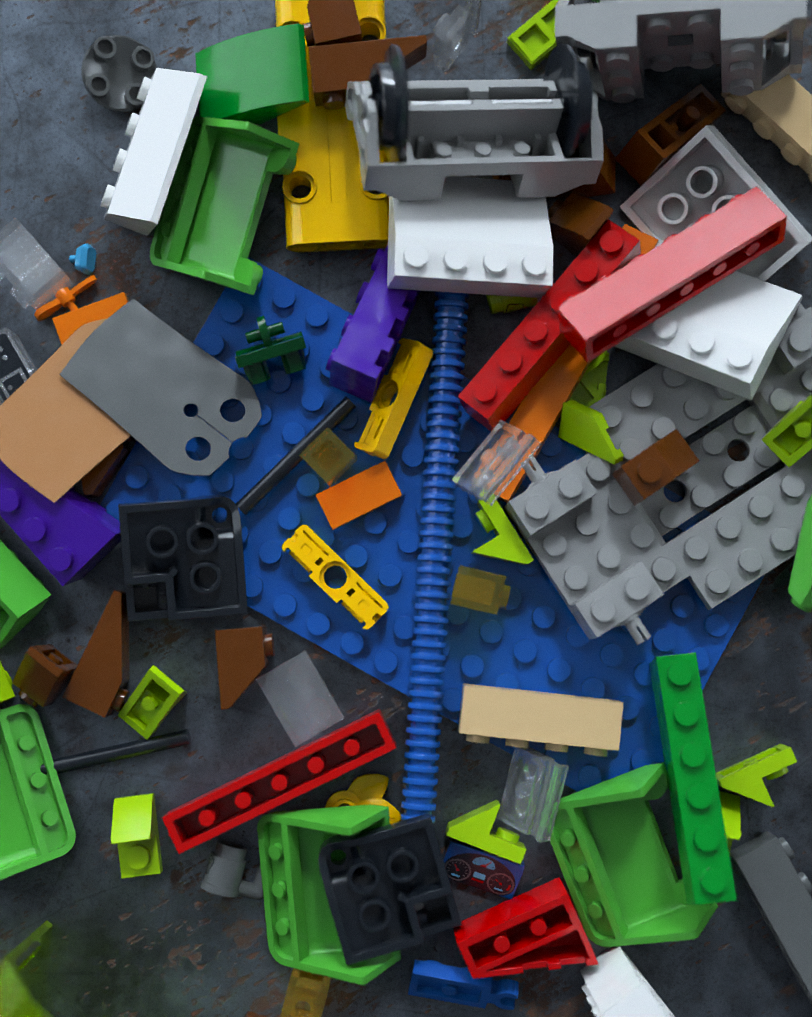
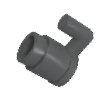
[200,840,264,900]

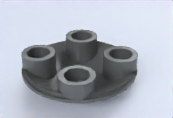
[81,35,157,112]

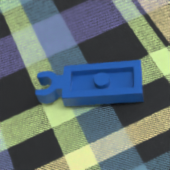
[408,960,519,1010]

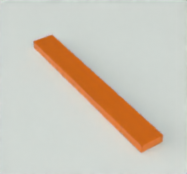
[474,224,659,503]

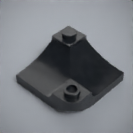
[118,495,248,622]
[318,813,462,966]

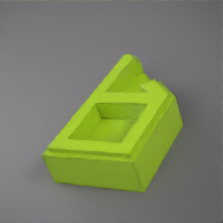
[507,0,558,70]
[569,351,610,407]
[558,399,624,465]

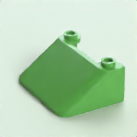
[150,117,299,295]
[0,704,76,880]
[542,762,718,947]
[257,804,401,985]

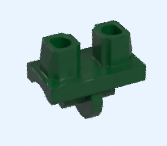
[235,315,306,385]

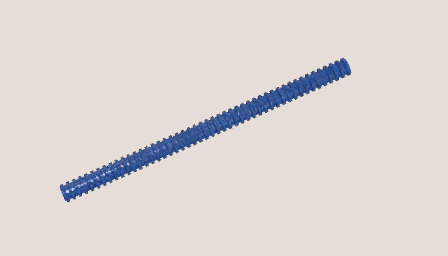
[400,291,469,823]

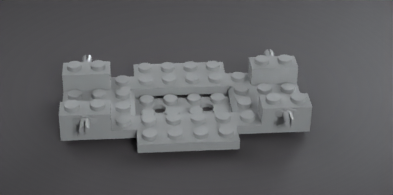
[504,290,812,645]

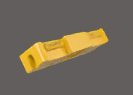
[354,338,433,459]
[282,525,389,630]

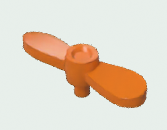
[34,275,97,321]

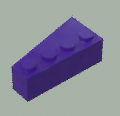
[325,245,421,403]
[0,460,121,586]

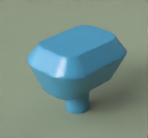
[69,243,96,275]

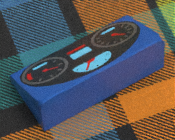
[443,837,525,899]

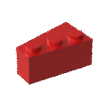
[453,877,599,979]

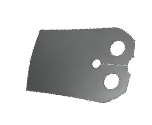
[59,299,262,476]

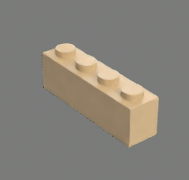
[721,74,812,183]
[458,683,624,756]

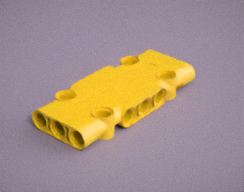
[275,0,389,252]

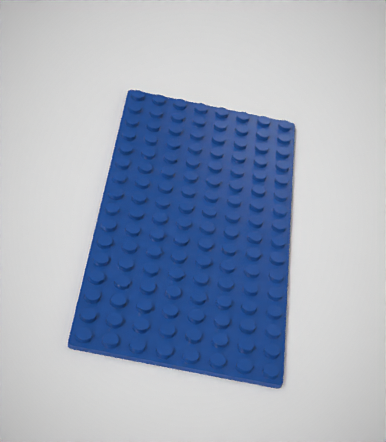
[100,257,765,792]

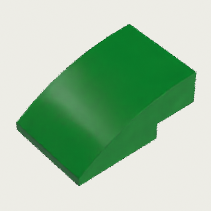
[195,24,309,125]

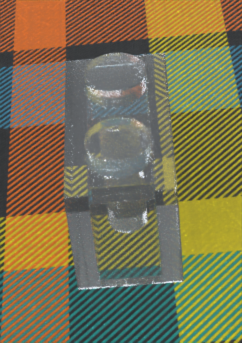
[0,218,75,310]

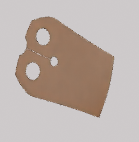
[0,319,131,503]

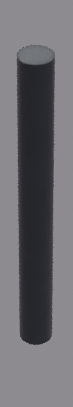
[235,396,356,515]
[40,729,191,775]

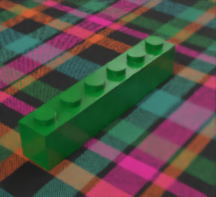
[649,652,737,905]

